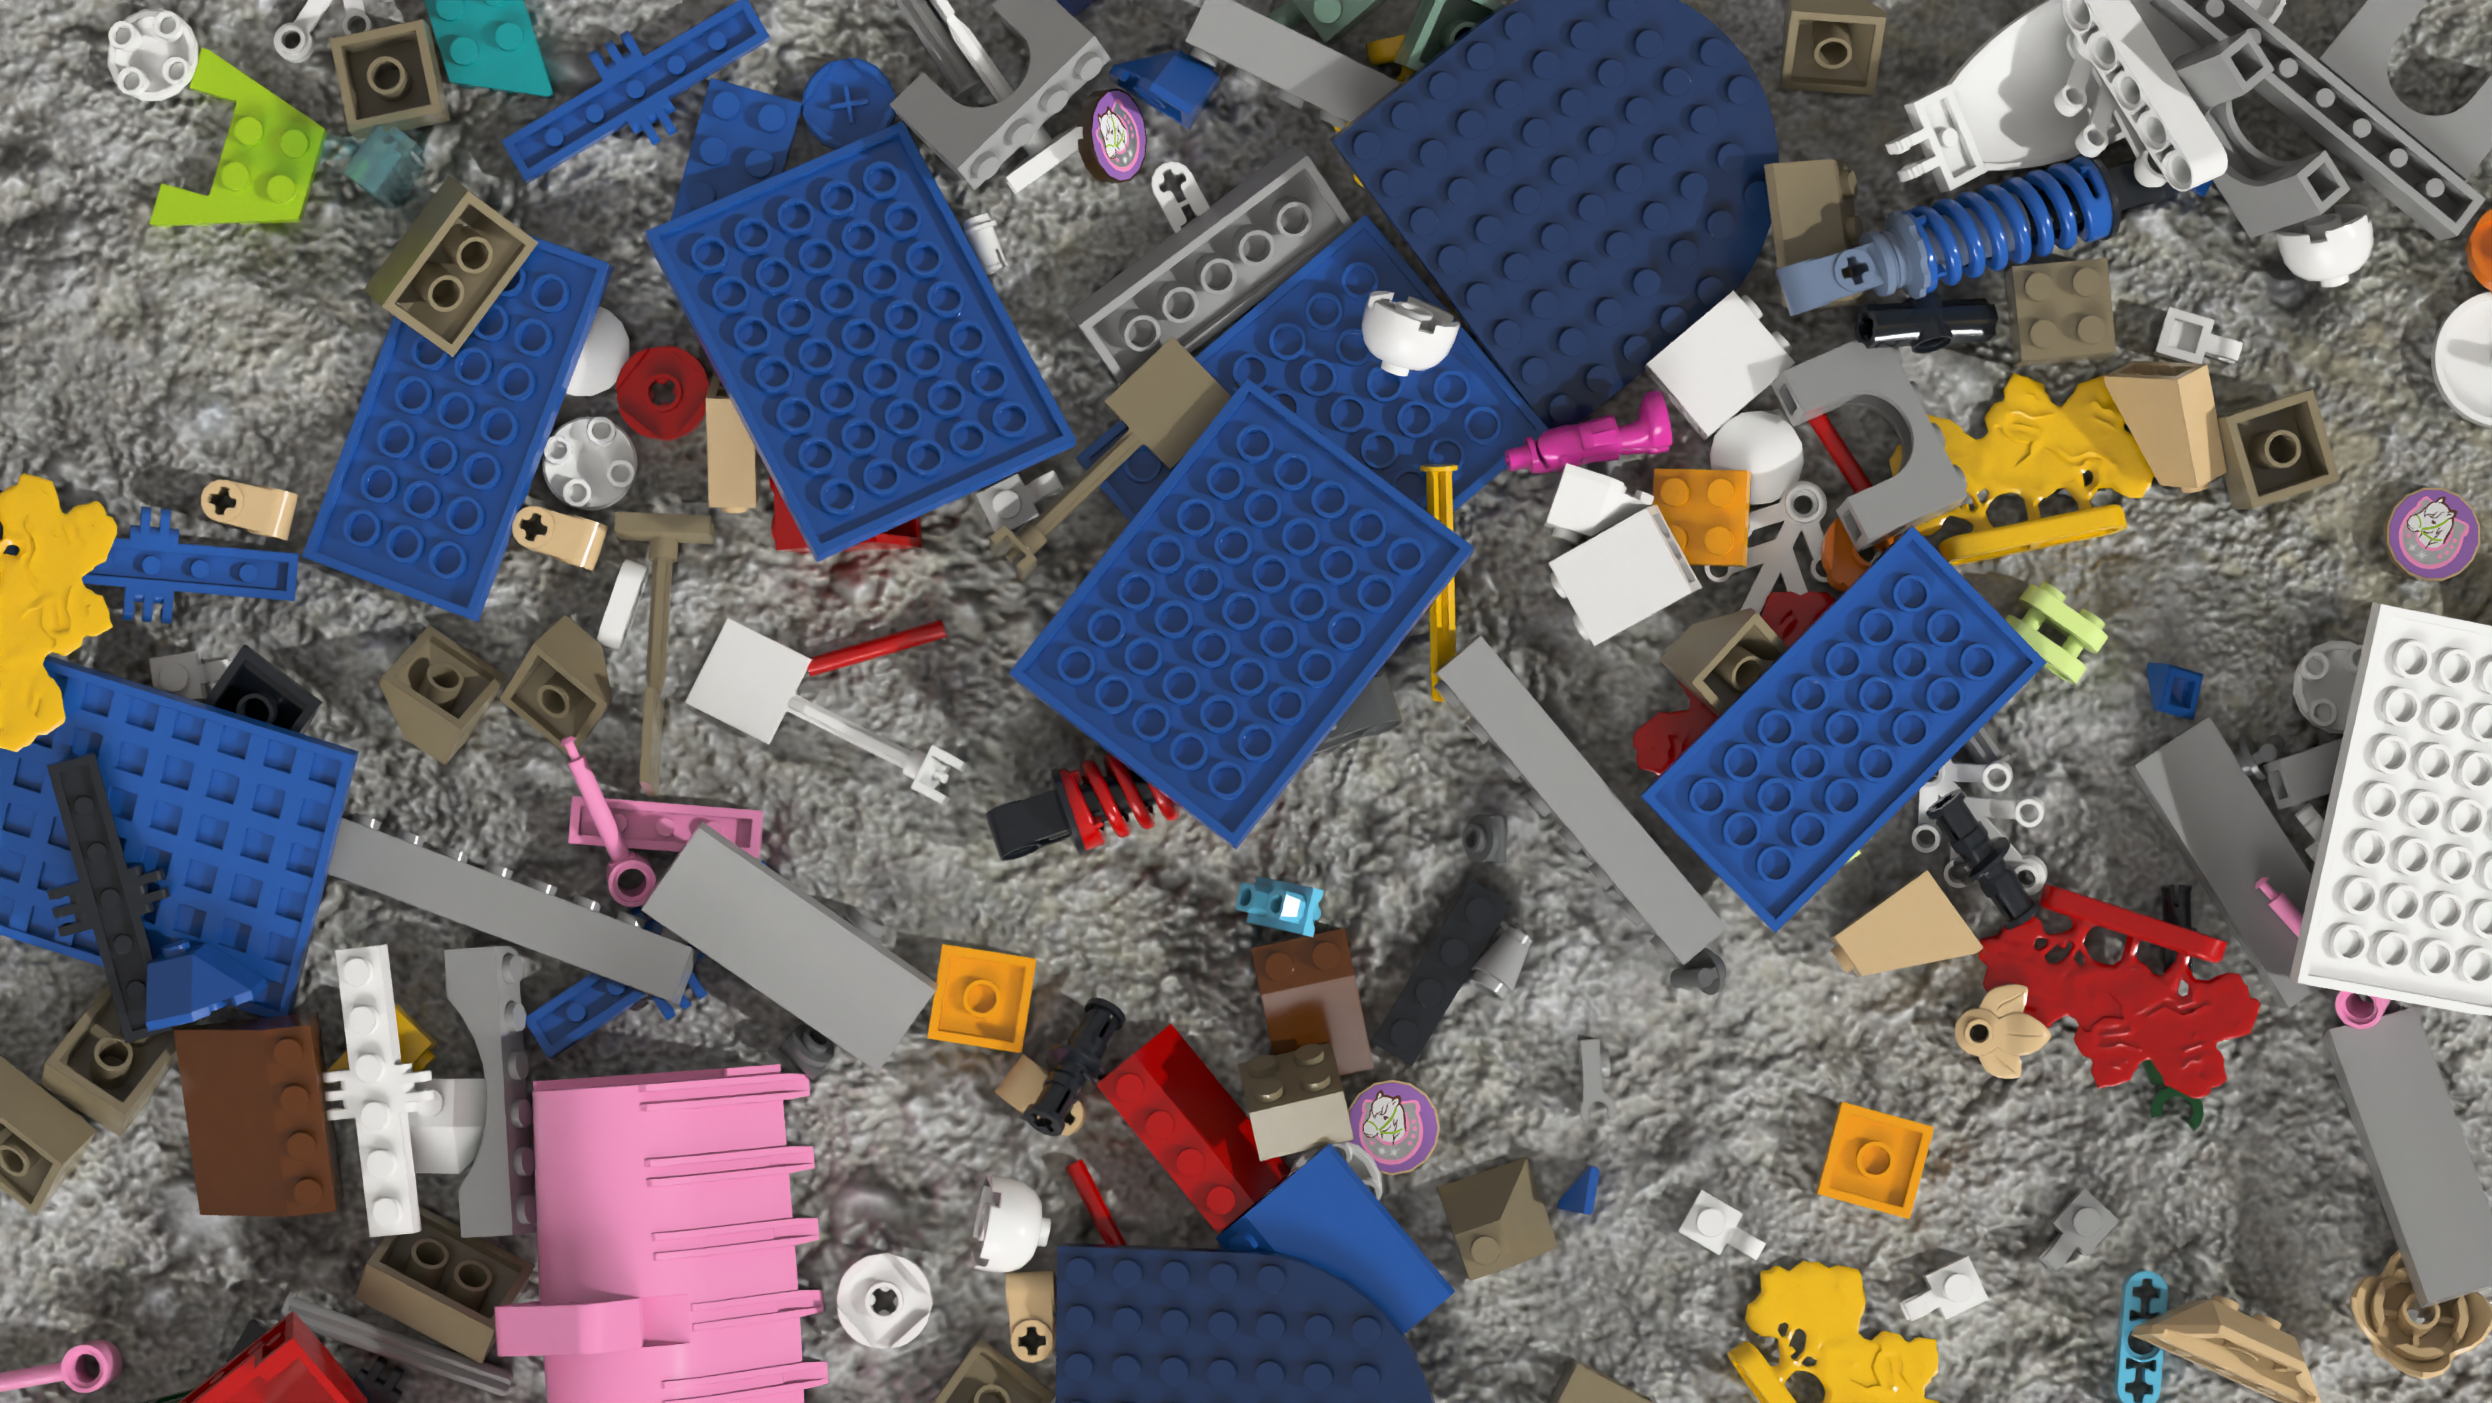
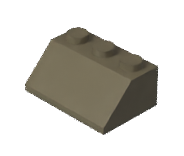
[1764,159,1868,312]
[363,176,538,357]
[0,1054,97,1216]
[354,1206,535,1364]

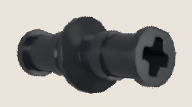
[1926,789,2042,930]
[1023,998,1126,1136]

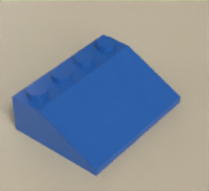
[1215,1143,1455,1334]

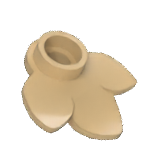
[1954,984,2051,1079]

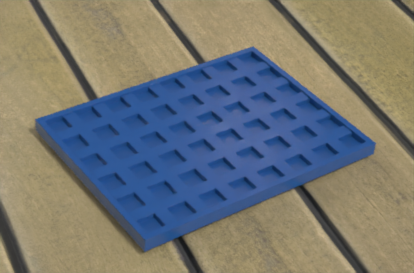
[0,655,359,1018]

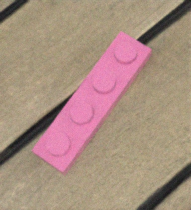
[568,796,764,859]

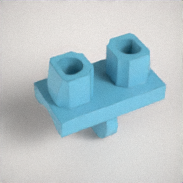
[1236,876,1324,937]

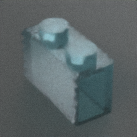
[343,125,426,210]

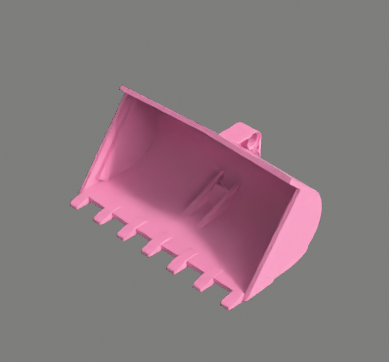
[494,1064,829,1403]

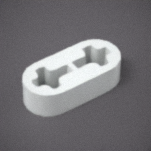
[1151,161,1210,233]
[597,559,650,652]

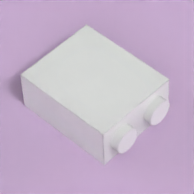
[1645,290,1795,441]
[1549,504,1702,646]

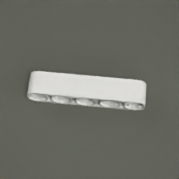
[2062,0,2228,192]

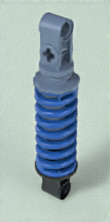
[1776,153,2175,316]

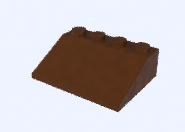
[173,1012,344,1217]

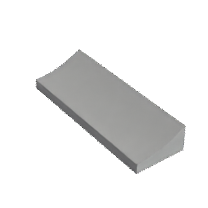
[1067,144,1354,386]
[2127,716,2319,1009]
[641,822,938,1073]
[2322,1006,2492,1309]

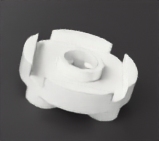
[837,1252,933,1349]

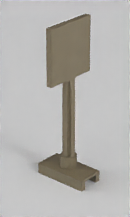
[990,336,1231,583]
[614,512,715,798]

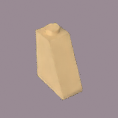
[2104,361,2227,493]
[706,370,761,513]
[1829,870,1983,976]

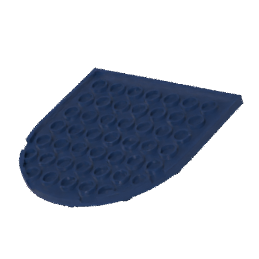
[1329,0,1779,429]
[1056,1243,1435,1403]

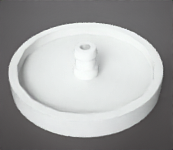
[2431,291,2492,428]

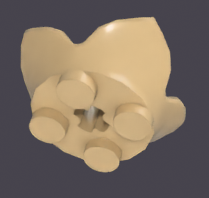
[2350,1249,2492,1379]

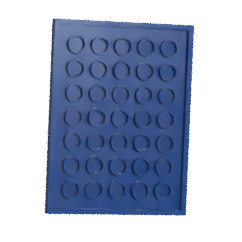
[645,121,1076,563]
[1076,214,1549,523]
[1009,378,1474,850]

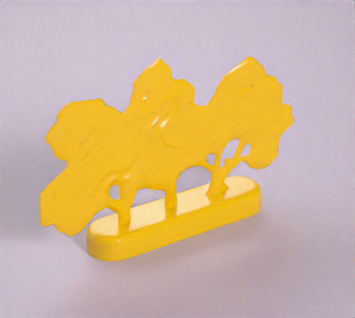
[1889,373,2155,567]
[0,473,117,752]
[1727,1260,1940,1403]

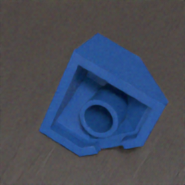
[1109,50,1220,130]
[146,940,267,1032]

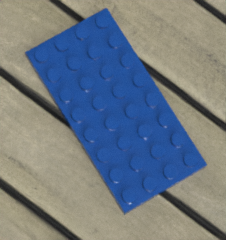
[301,235,614,622]
[1639,526,2047,933]

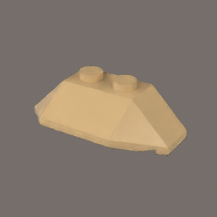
[2131,1295,2321,1403]

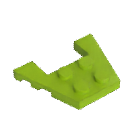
[149,47,328,228]

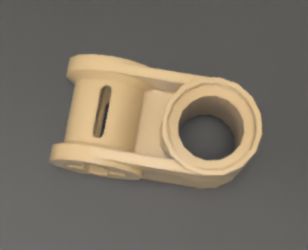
[201,480,298,541]
[512,506,608,572]
[994,1054,1086,1136]
[1006,1270,1057,1363]

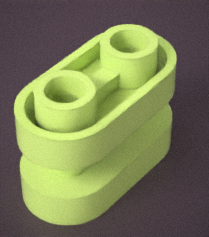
[2005,581,2108,685]

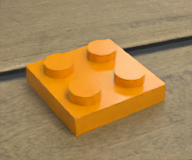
[1652,468,1751,567]
[927,944,1037,1053]
[1815,1101,1934,1219]

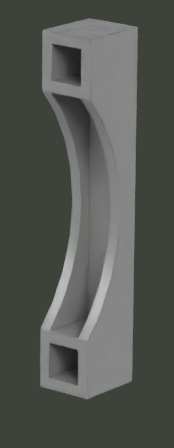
[444,945,537,1238]

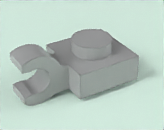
[1577,1039,1617,1122]
[2037,1188,2119,1271]

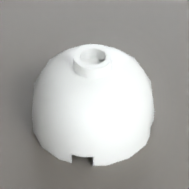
[2275,204,2374,287]
[1361,291,1460,376]
[971,1174,1051,1272]

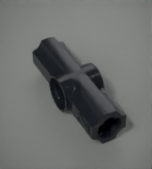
[1854,293,1999,354]

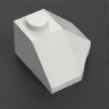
[1544,463,1654,545]
[408,1078,487,1174]

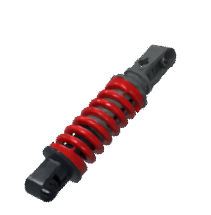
[985,676,1403,861]

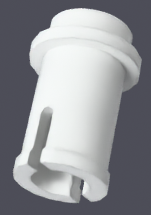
[962,213,1009,275]

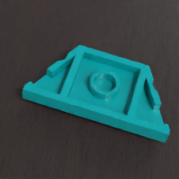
[424,0,555,99]

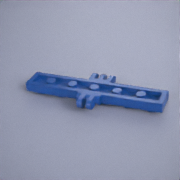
[501,0,771,184]
[4,506,299,624]
[526,860,768,1060]

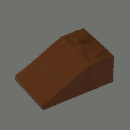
[1251,928,1374,1076]

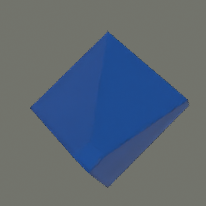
[2146,662,2203,720]
[1557,1165,1600,1215]

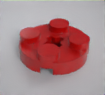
[616,346,710,442]

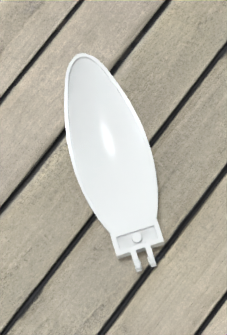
[1885,0,2286,193]

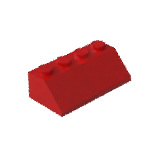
[1097,1024,1291,1234]

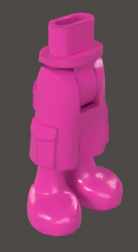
[1505,390,1672,473]

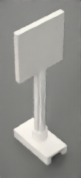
[928,0,1083,195]
[685,618,967,806]

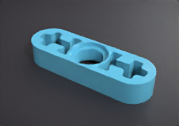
[2114,1270,2168,1403]

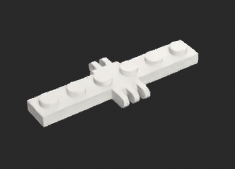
[322,944,434,1238]

